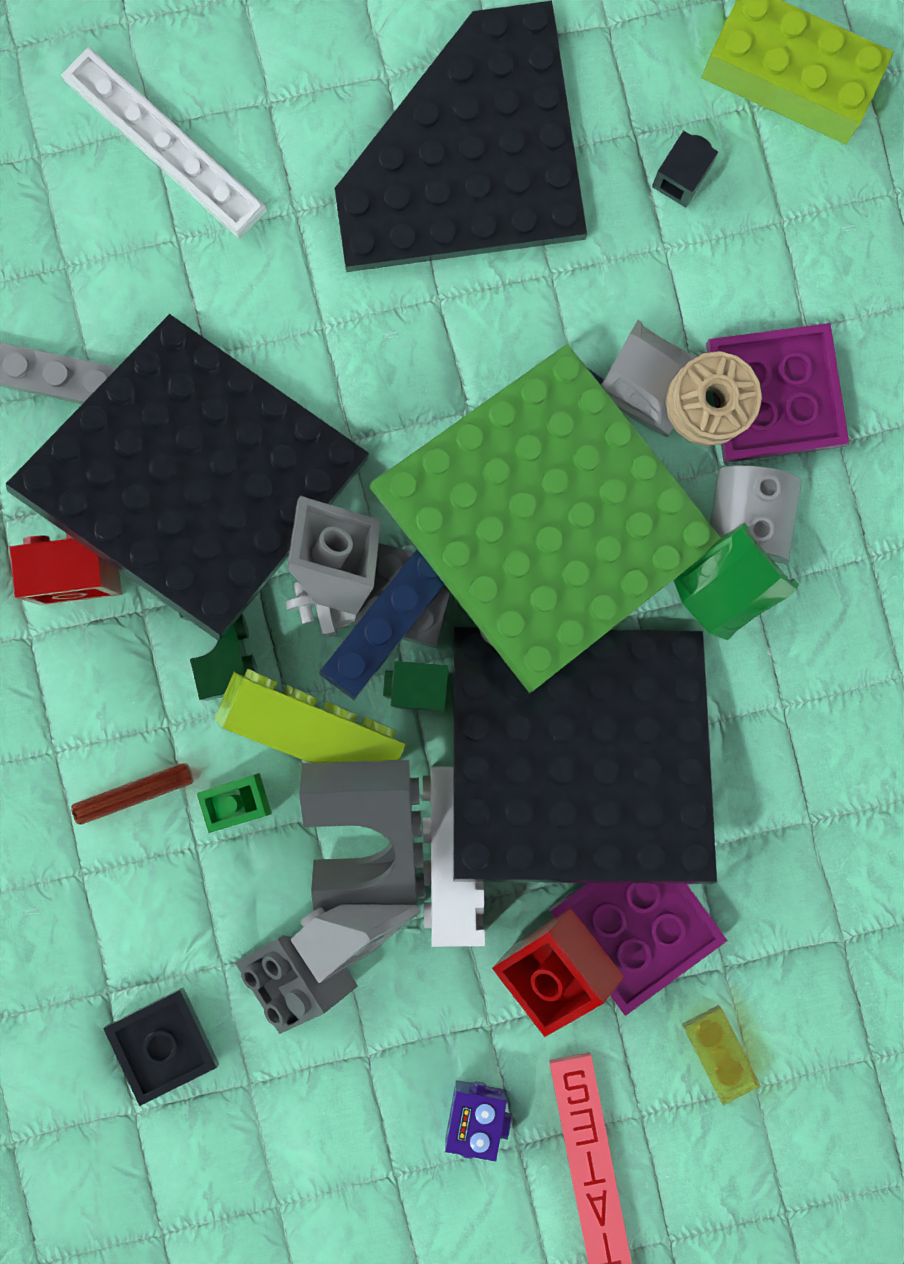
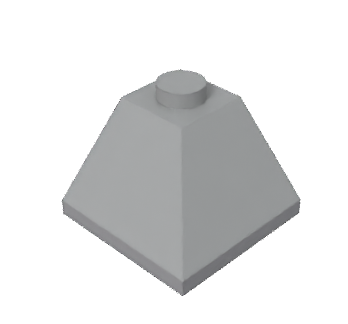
[287,496,381,615]
[290,904,421,983]

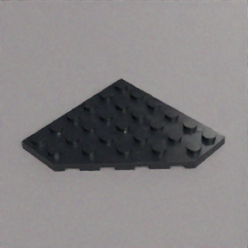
[334,1,587,272]

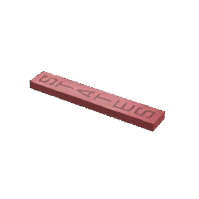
[549,1052,632,1264]

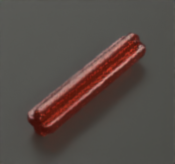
[71,763,194,825]

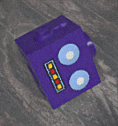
[445,1080,512,1162]

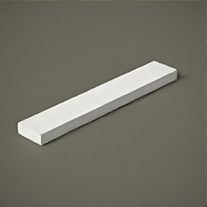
[61,46,267,240]

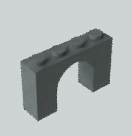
[299,760,425,917]

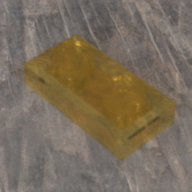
[681,1005,761,1105]

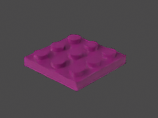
[706,323,849,463]
[549,883,728,1016]

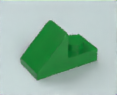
[197,773,272,833]

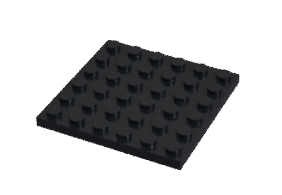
[6,314,369,641]
[453,627,717,884]

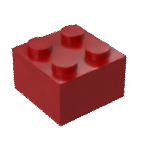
[9,533,122,605]
[492,907,624,1037]

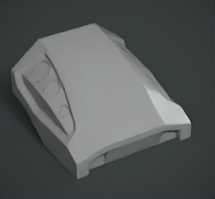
[602,320,696,437]

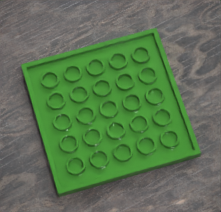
[369,343,721,693]

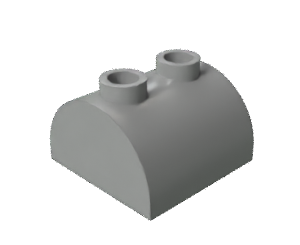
[710,466,802,564]

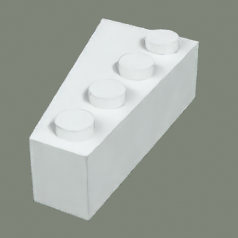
[422,766,485,947]

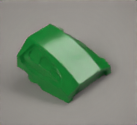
[673,522,799,640]

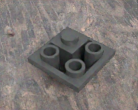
[235,935,358,1034]

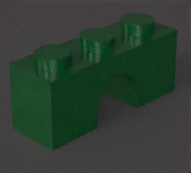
[179,613,258,701]
[383,661,448,712]

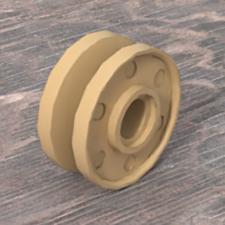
[665,351,762,446]

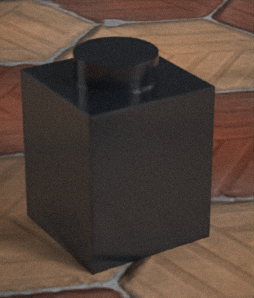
[652,130,718,208]

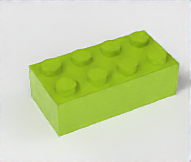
[701,0,894,145]
[214,669,406,763]

